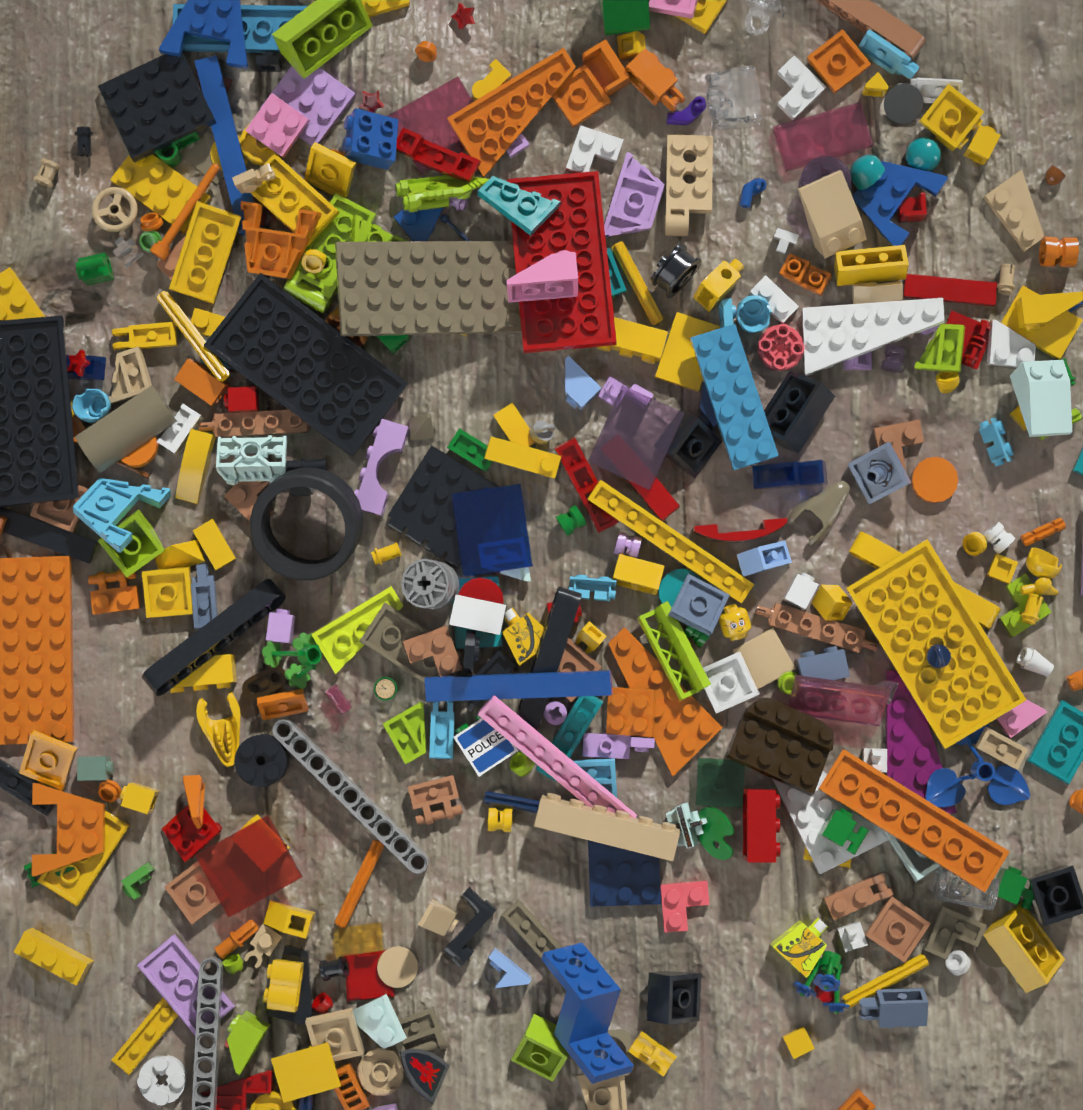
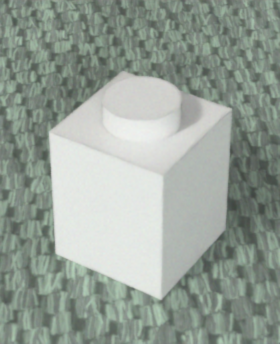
[782,573,819,610]

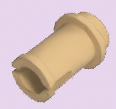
[997,264,1016,295]

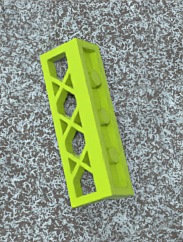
[637,601,711,701]

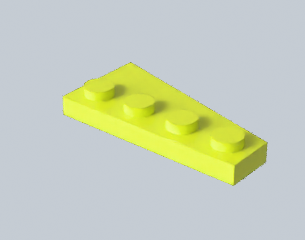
[311,586,403,674]

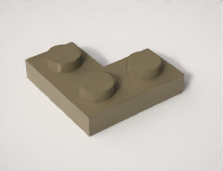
[924,906,987,960]

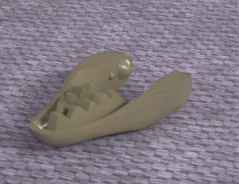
[787,481,850,546]

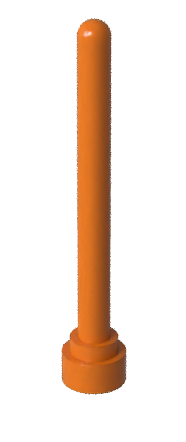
[149,164,220,261]

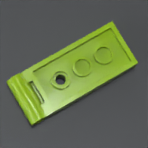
[283,193,378,314]

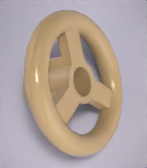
[92,187,138,232]

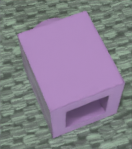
[266,609,296,644]

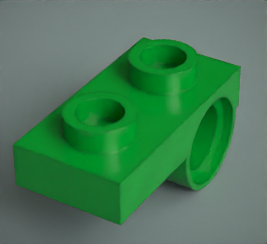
[155,132,200,167]

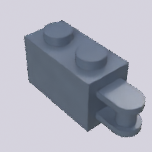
[859,988,928,1028]

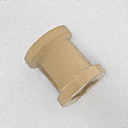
[33,158,61,188]

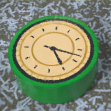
[374,677,398,701]

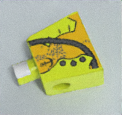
[770,917,828,978]

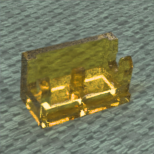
[334,922,385,957]

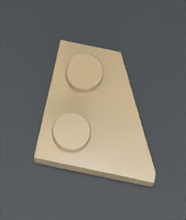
[109,347,152,405]

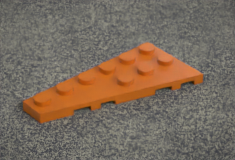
[447,47,576,178]
[608,627,723,777]

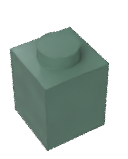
[77,756,115,781]

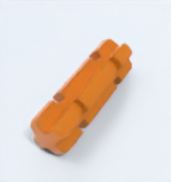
[1020,518,1066,546]

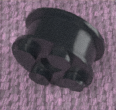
[650,244,702,299]
[234,734,289,787]

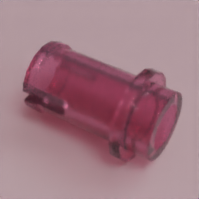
[324,684,353,715]

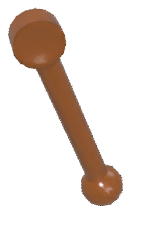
[116,460,150,479]

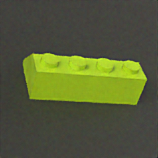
[272,0,373,79]

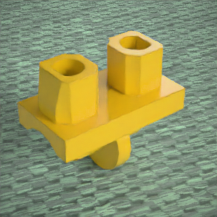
[628,1031,677,1077]

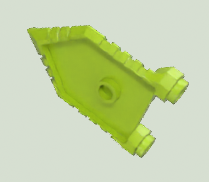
[395,175,489,212]

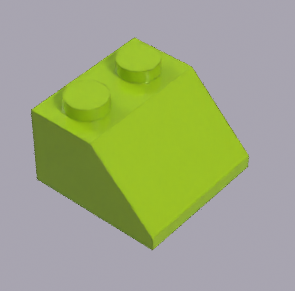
[98,509,165,577]
[227,1010,271,1075]
[511,1014,569,1082]

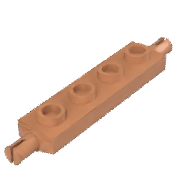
[199,410,310,438]
[755,603,878,653]

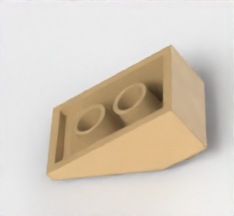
[798,170,867,258]

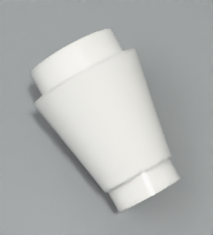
[1016,647,1054,676]

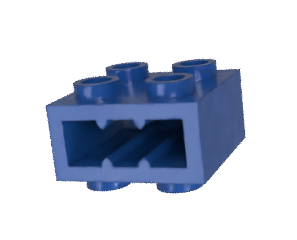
[342,108,398,170]

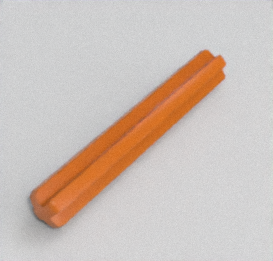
[334,839,385,928]

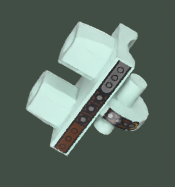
[666,802,708,848]

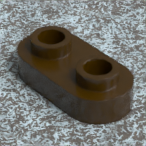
[242,666,287,700]

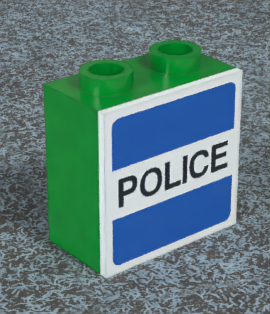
[453,715,519,776]

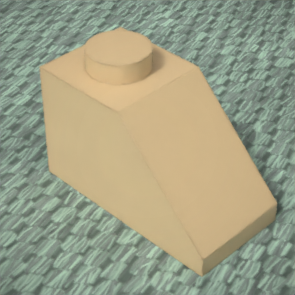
[418,899,458,936]

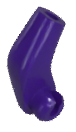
[666,96,707,126]

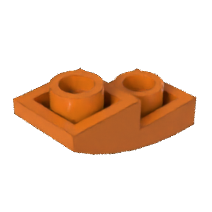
[779,253,832,296]

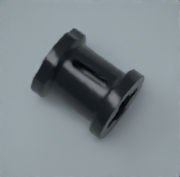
[319,956,350,981]

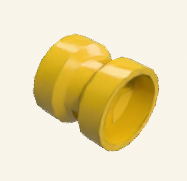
[488,808,512,832]

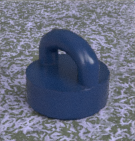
[926,644,951,668]

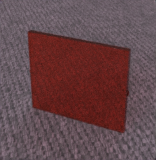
[195,814,303,918]

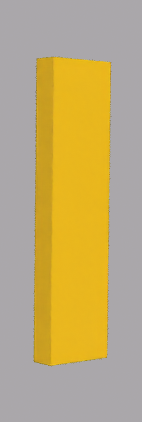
[111,998,178,1075]

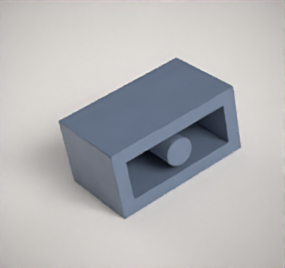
[795,646,850,687]

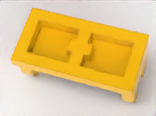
[612,554,664,596]

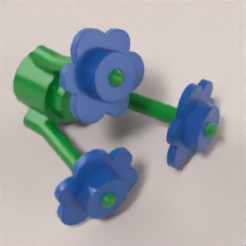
[793,951,850,1014]

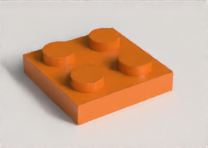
[806,29,871,94]
[552,64,611,128]
[606,687,656,737]

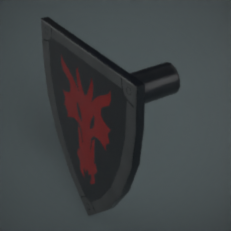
[399,1049,450,1104]

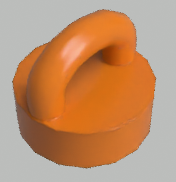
[1069,789,1083,815]

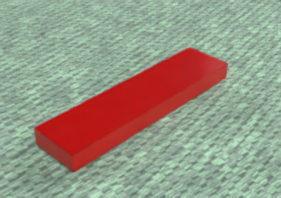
[903,274,997,307]

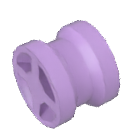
[544,702,567,725]

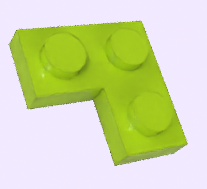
[998,573,1052,638]

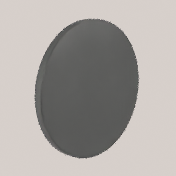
[884,84,924,124]

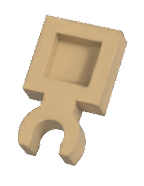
[232,163,276,194]
[244,924,283,968]

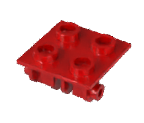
[946,310,991,370]
[161,805,223,862]

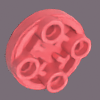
[757,324,805,371]

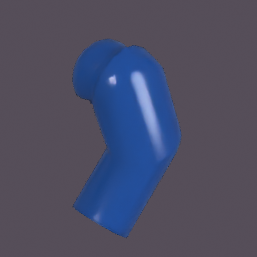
[739,178,767,208]

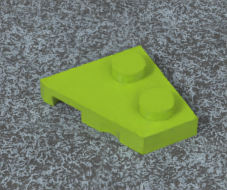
[914,324,965,372]
[383,701,426,765]

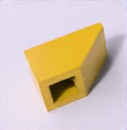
[263,900,316,939]

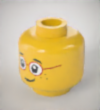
[718,604,752,641]

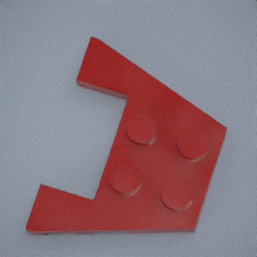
[200,1070,273,1110]

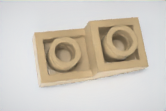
[852,281,903,304]

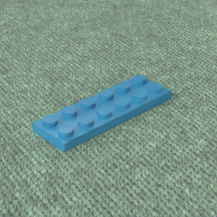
[172,4,308,53]
[690,324,779,471]

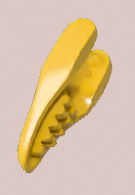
[196,692,241,767]

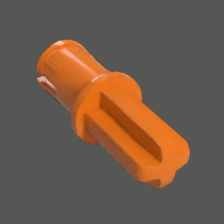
[214,919,259,959]

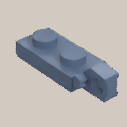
[191,564,218,629]

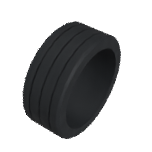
[250,468,363,581]

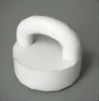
[945,950,971,976]

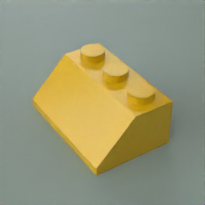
[983,902,1065,993]

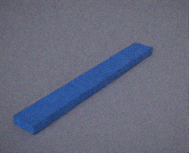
[195,55,262,236]
[424,670,613,702]

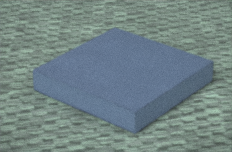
[668,574,729,636]

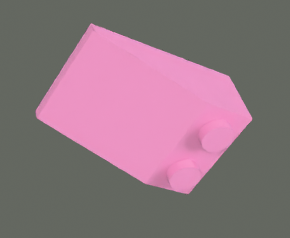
[506,250,578,303]

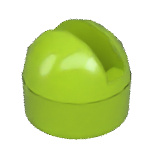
[223,953,243,975]

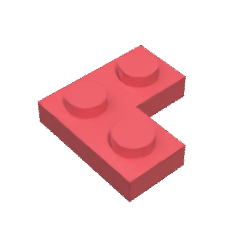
[660,880,709,932]

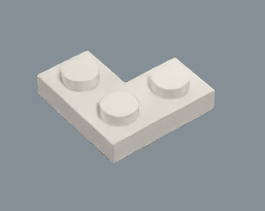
[777,56,826,121]
[566,125,624,173]

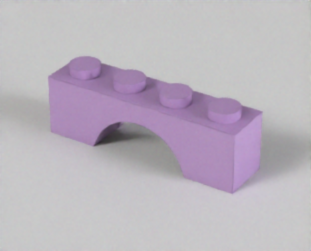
[354,419,410,518]

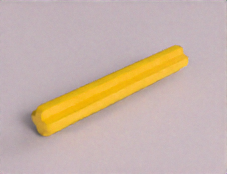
[612,241,663,325]
[842,954,929,1008]

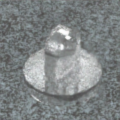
[743,0,787,35]

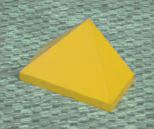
[155,540,205,569]

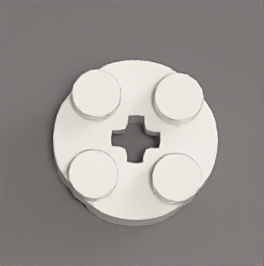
[137,1055,186,1106]

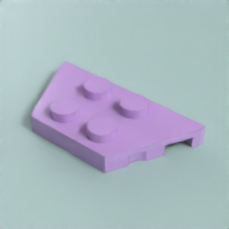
[604,152,664,238]

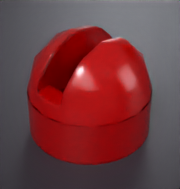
[312,992,333,1014]

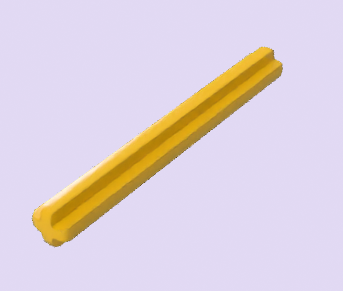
[157,291,230,381]

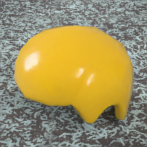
[1026,547,1062,579]

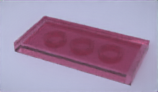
[772,102,874,172]
[787,675,889,727]

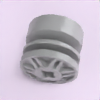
[401,559,460,610]

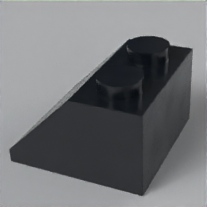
[654,409,722,478]
[1029,865,1083,926]
[647,971,701,1025]

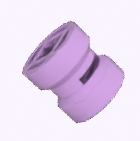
[614,531,642,558]

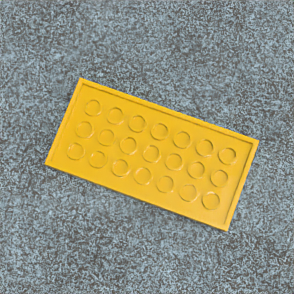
[846,539,1027,749]

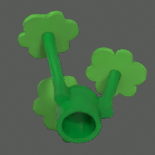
[262,633,322,689]

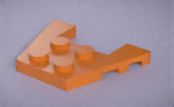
[240,201,322,279]
[32,783,105,876]

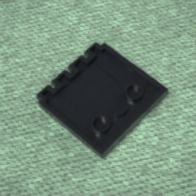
[387,445,510,569]

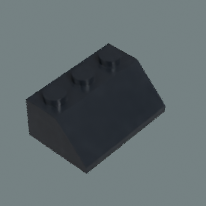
[764,371,836,454]

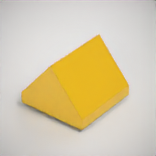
[862,72,888,97]

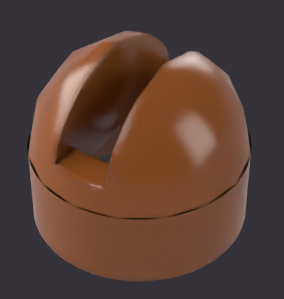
[1045,165,1066,185]

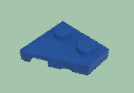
[394,207,444,241]

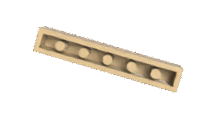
[534,793,680,861]

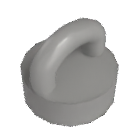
[529,420,555,445]

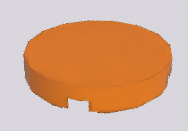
[911,457,958,503]

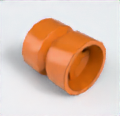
[1039,236,1079,268]

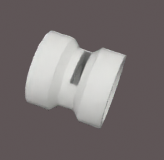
[983,522,1015,554]

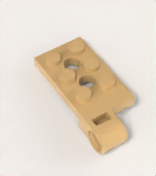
[664,134,713,236]

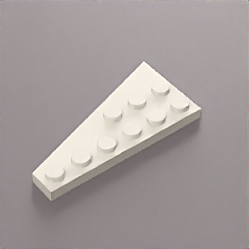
[803,298,944,377]

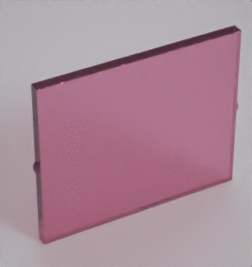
[388,77,473,175]

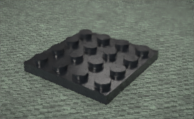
[98,52,217,163]

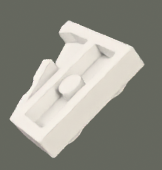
[987,320,1036,368]

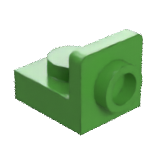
[121,862,154,900]

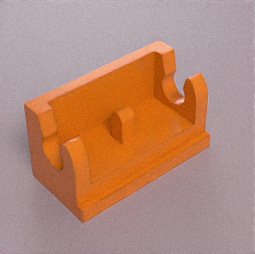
[174,358,231,406]

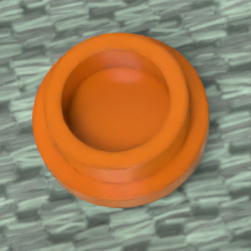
[415,41,437,62]
[140,212,163,231]
[98,780,122,802]

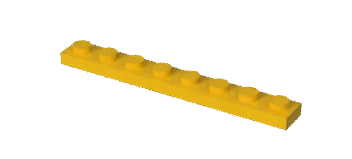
[587,480,755,604]

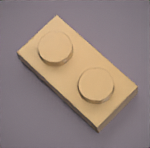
[975,727,1028,770]

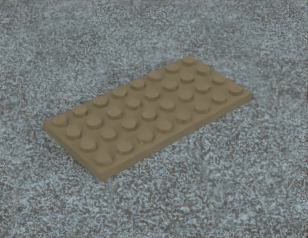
[335,241,522,336]

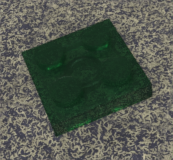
[695,758,745,808]

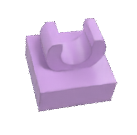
[598,377,629,409]

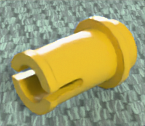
[371,542,402,566]
[1020,593,1044,625]

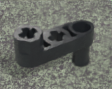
[443,887,497,967]

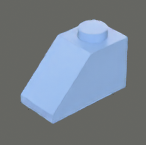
[565,355,601,411]
[736,541,792,577]

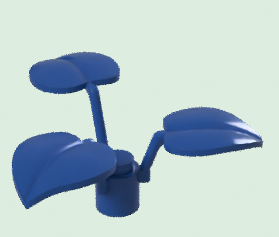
[925,723,1030,807]

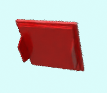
[344,949,395,1001]

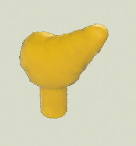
[1020,577,1059,596]

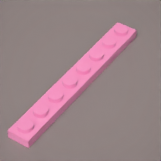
[478,695,637,818]

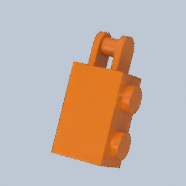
[625,48,685,112]

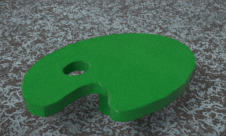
[698,807,734,860]

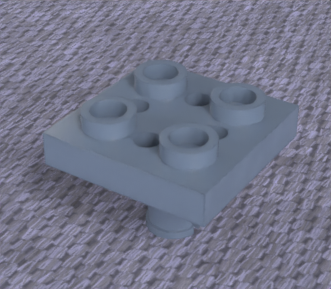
[848,442,911,505]

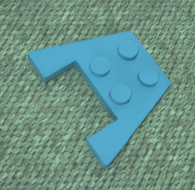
[73,478,171,553]

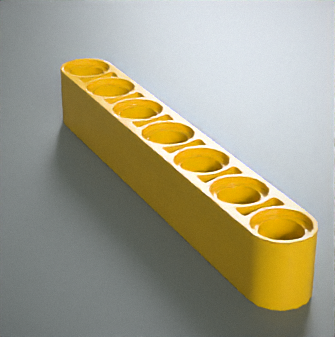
[848,531,1001,630]

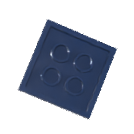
[588,840,661,907]

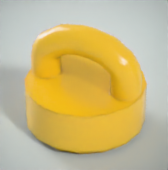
[301,249,327,273]
[935,371,960,394]
[962,532,987,556]

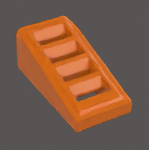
[183,775,205,828]
[334,1062,370,1110]

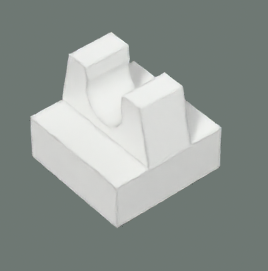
[773,228,799,254]
[862,748,887,772]
[837,922,868,952]

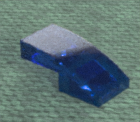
[67,355,106,381]

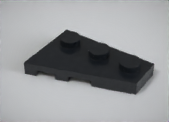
[267,945,313,1025]

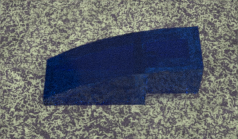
[752,460,828,489]

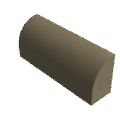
[75,385,177,473]

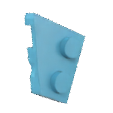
[572,758,617,798]

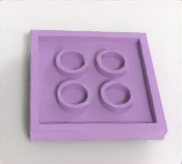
[260,66,356,146]

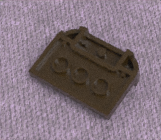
[726,697,834,796]

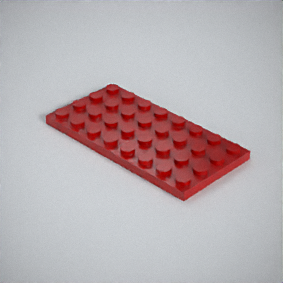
[507,171,617,353]

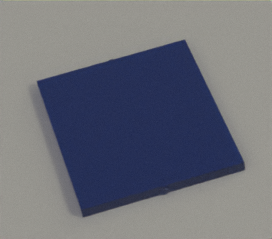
[452,484,533,577]

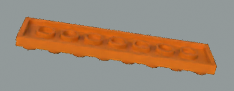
[818,749,1010,893]

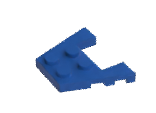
[159,0,248,69]
[852,161,948,246]

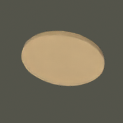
[377,946,418,988]

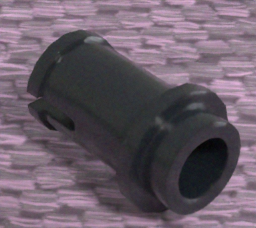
[74,127,93,157]

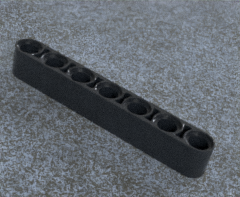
[142,579,286,696]
[516,586,582,731]

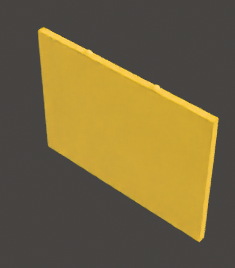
[271,1042,341,1103]

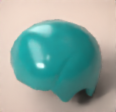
[905,137,941,172]
[849,155,885,190]

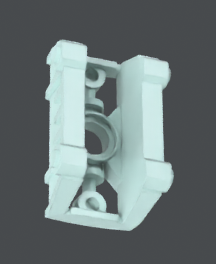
[216,435,287,485]

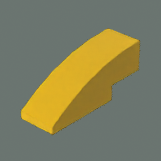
[175,428,216,505]

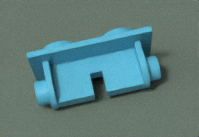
[979,418,1014,467]
[569,575,617,602]

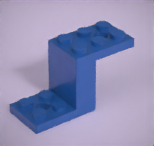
[541,943,634,1084]

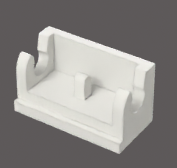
[157,404,205,456]

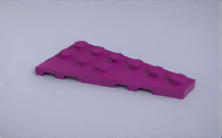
[885,671,957,813]

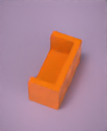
[582,39,630,97]

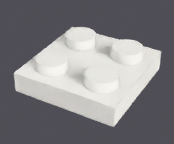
[703,651,760,713]

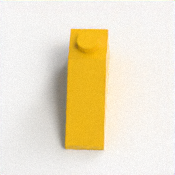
[1016,291,1083,331]
[484,436,561,479]

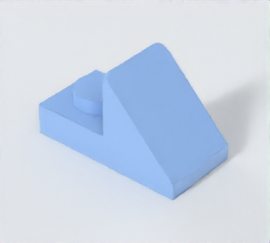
[488,948,532,988]

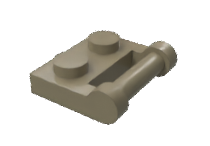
[395,1006,448,1059]

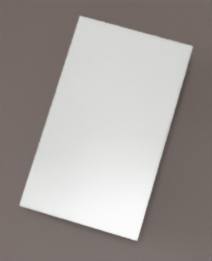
[449,595,506,635]

